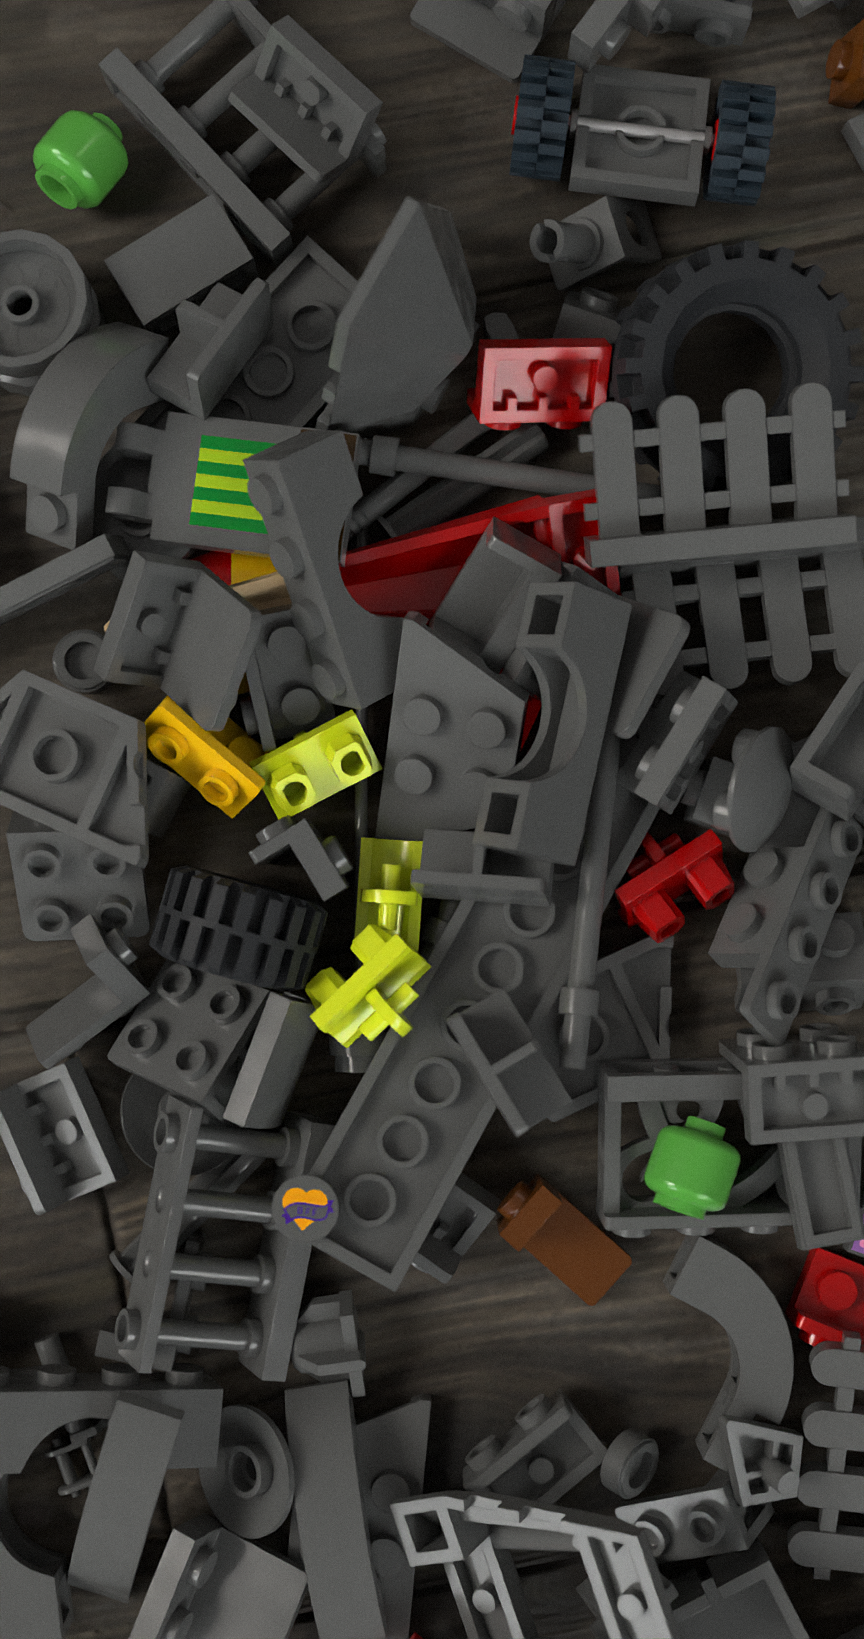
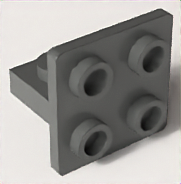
[410,0,566,84]

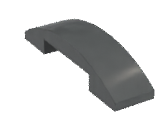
[284,1378,389,1639]
[67,1391,185,1603]

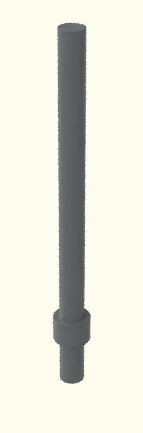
[359,434,661,498]
[558,731,621,1070]

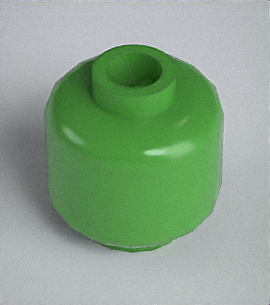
[33,110,129,209]
[644,1116,740,1220]

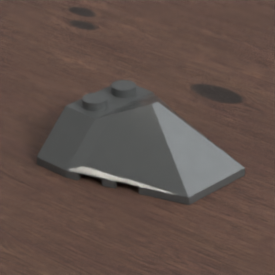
[315,196,481,439]

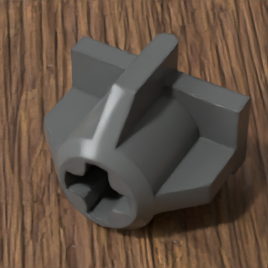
[291,1289,366,1397]

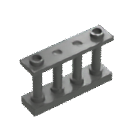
[98,0,387,269]
[115,1095,335,1382]

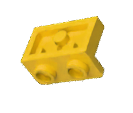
[144,695,269,819]

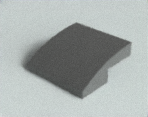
[223,991,319,1129]

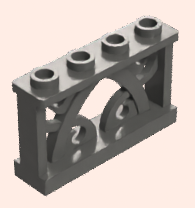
[596,1057,862,1238]

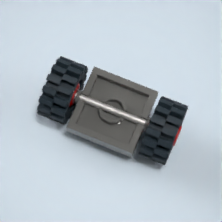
[509,54,776,207]

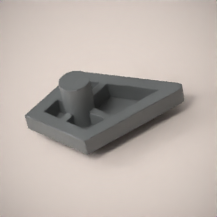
[718,1414,803,1507]

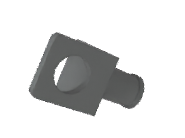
[530,196,662,291]

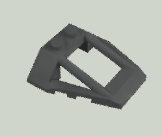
[389,1490,682,1639]

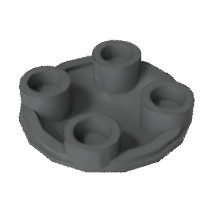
[713,726,794,852]

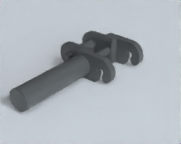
[34,1332,111,1498]

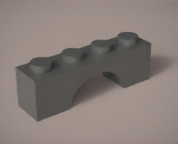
[243,430,403,710]
[472,582,632,866]
[0,1363,224,1474]
[0,1365,74,1639]

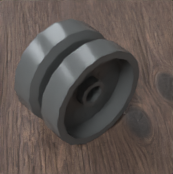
[0,229,106,396]

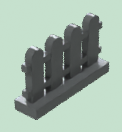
[578,382,857,568]
[618,517,864,699]
[786,1330,864,1581]

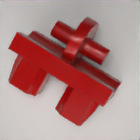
[614,829,734,943]

